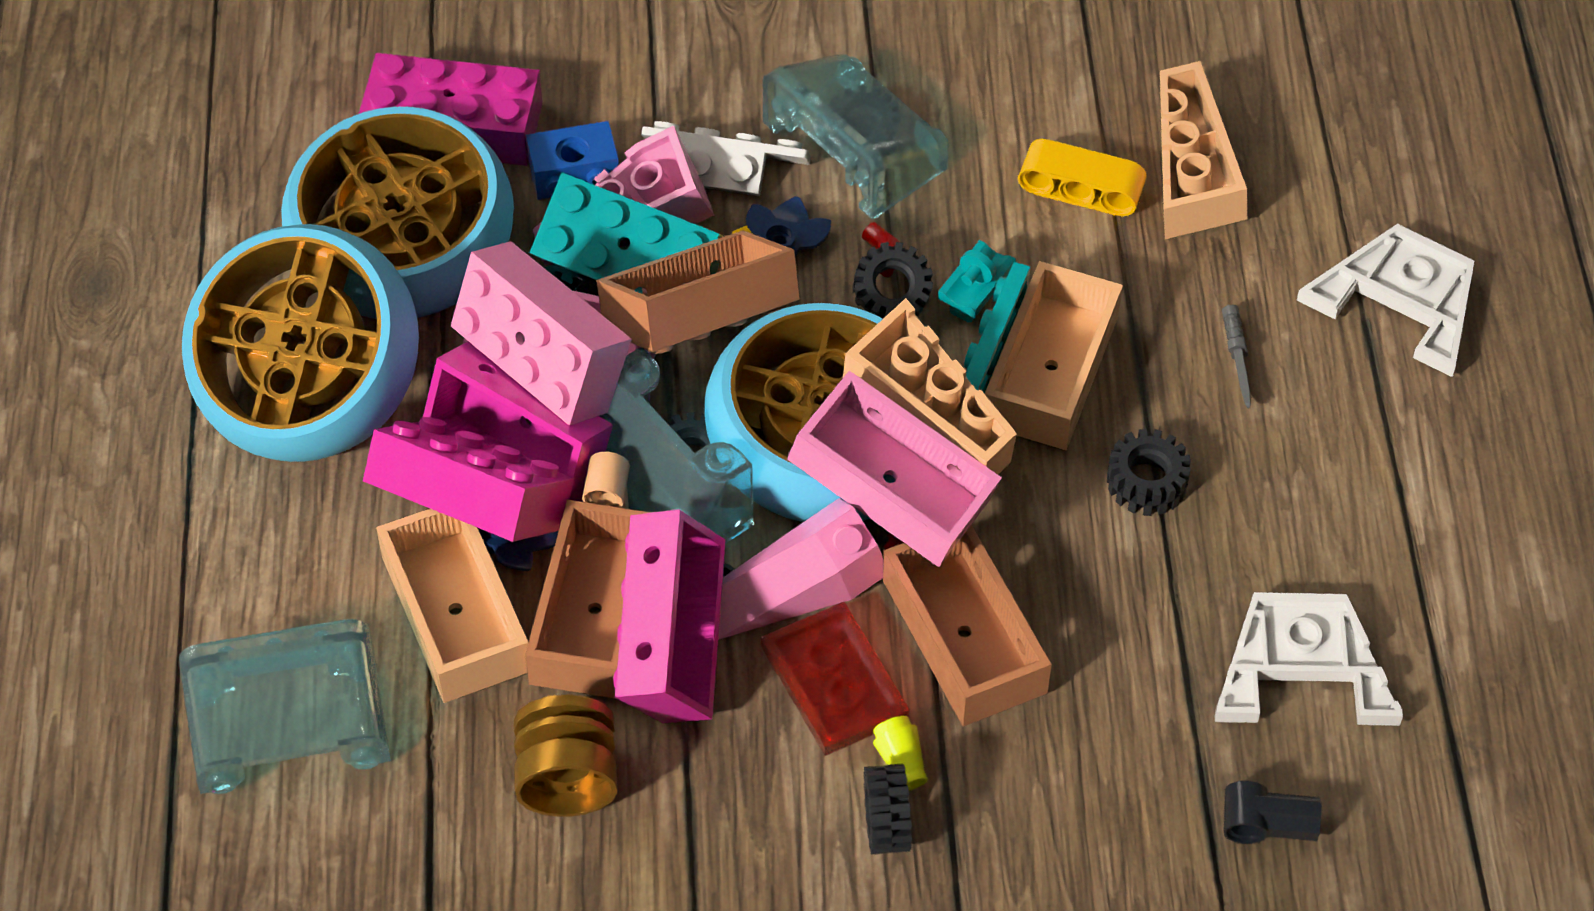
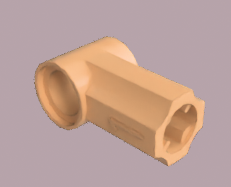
[582,452,630,509]

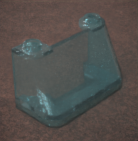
[762,54,949,220]
[600,347,753,544]
[179,619,391,794]

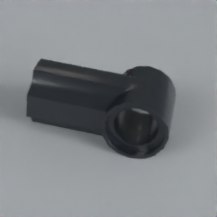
[1224,781,1322,844]

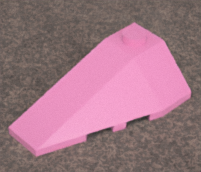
[532,126,714,266]
[718,498,884,640]

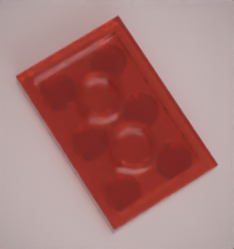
[761,601,910,756]

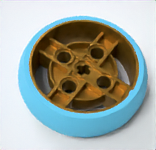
[281,107,514,319]
[182,224,419,462]
[704,303,895,522]

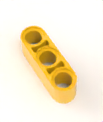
[1018,139,1147,216]

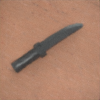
[1222,305,1251,409]

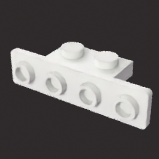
[642,122,811,196]

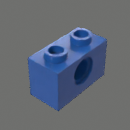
[526,121,619,200]

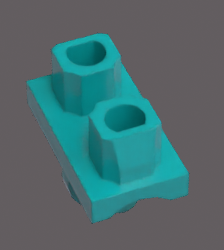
[938,240,1016,322]

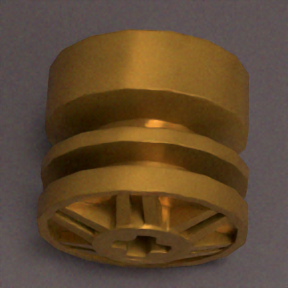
[514,694,617,817]

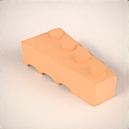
[1160,61,1247,239]
[843,298,1017,475]

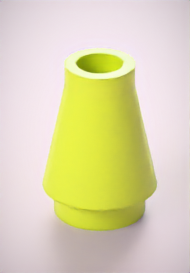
[873,716,928,790]

